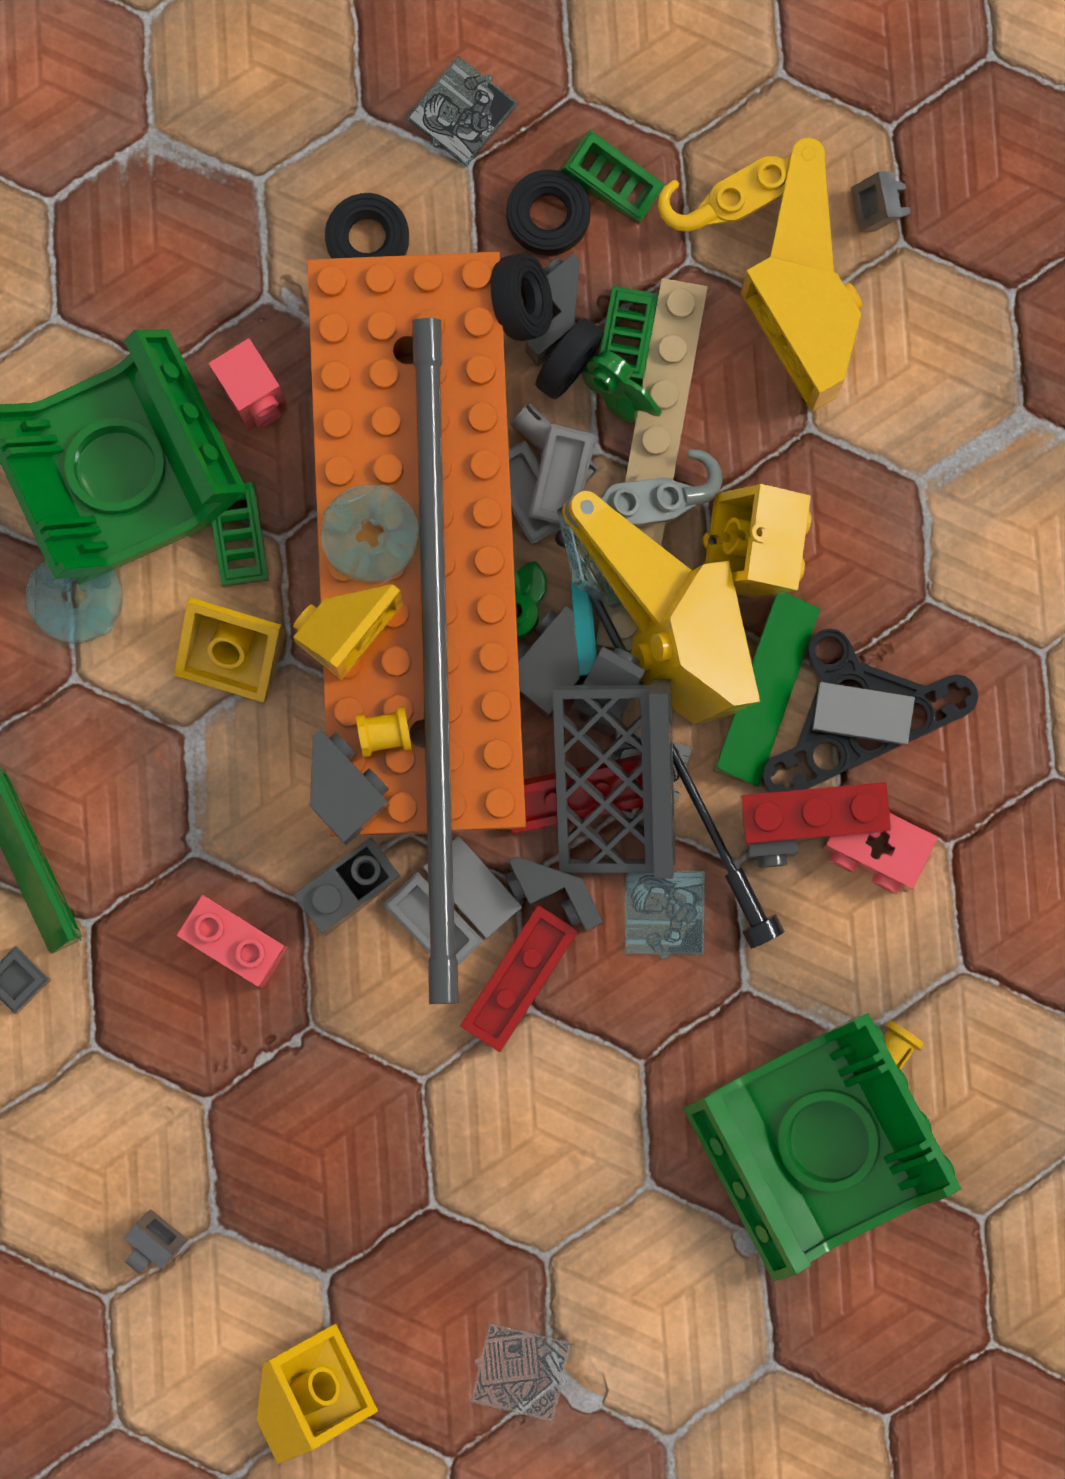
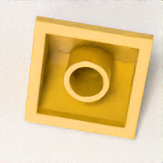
[174,597,287,703]

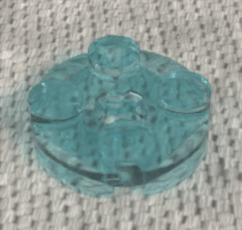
[321,485,419,584]
[26,561,123,644]

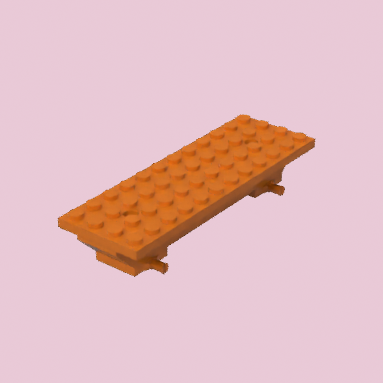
[307,252,526,837]

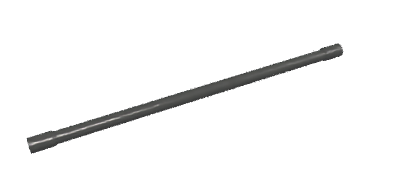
[412,318,459,1004]

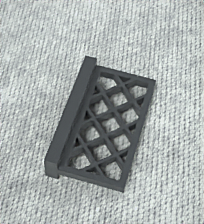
[552,680,676,879]

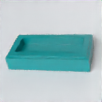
[570,580,597,681]

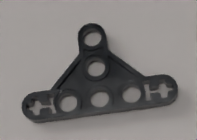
[762,629,978,793]

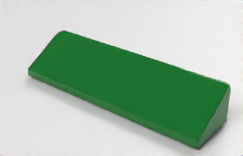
[714,592,820,787]
[0,767,83,953]

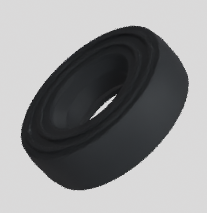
[506,169,590,256]
[325,193,409,259]
[491,253,553,341]
[535,318,604,400]

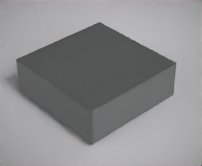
[0,946,51,1014]

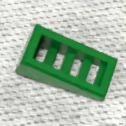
[558,130,665,224]
[600,286,659,387]
[212,482,269,587]

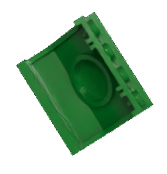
[0,329,247,585]
[683,1013,962,1282]

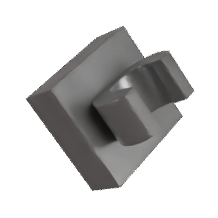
[851,171,911,232]
[124,1209,188,1274]

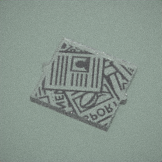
[471,1322,572,1422]

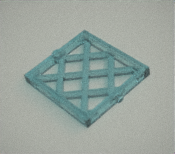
[557,507,621,609]

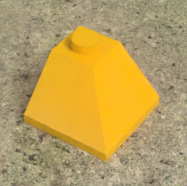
[293,584,403,680]
[256,1324,378,1464]

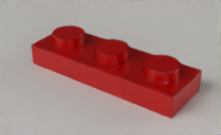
[511,754,643,834]
[741,782,891,845]
[460,905,578,1052]

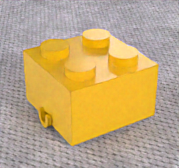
[702,484,811,597]

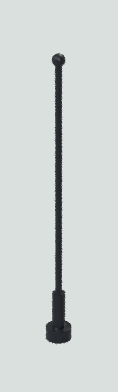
[555,528,785,949]

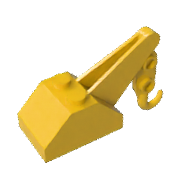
[657,137,863,413]

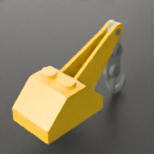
[562,449,760,724]

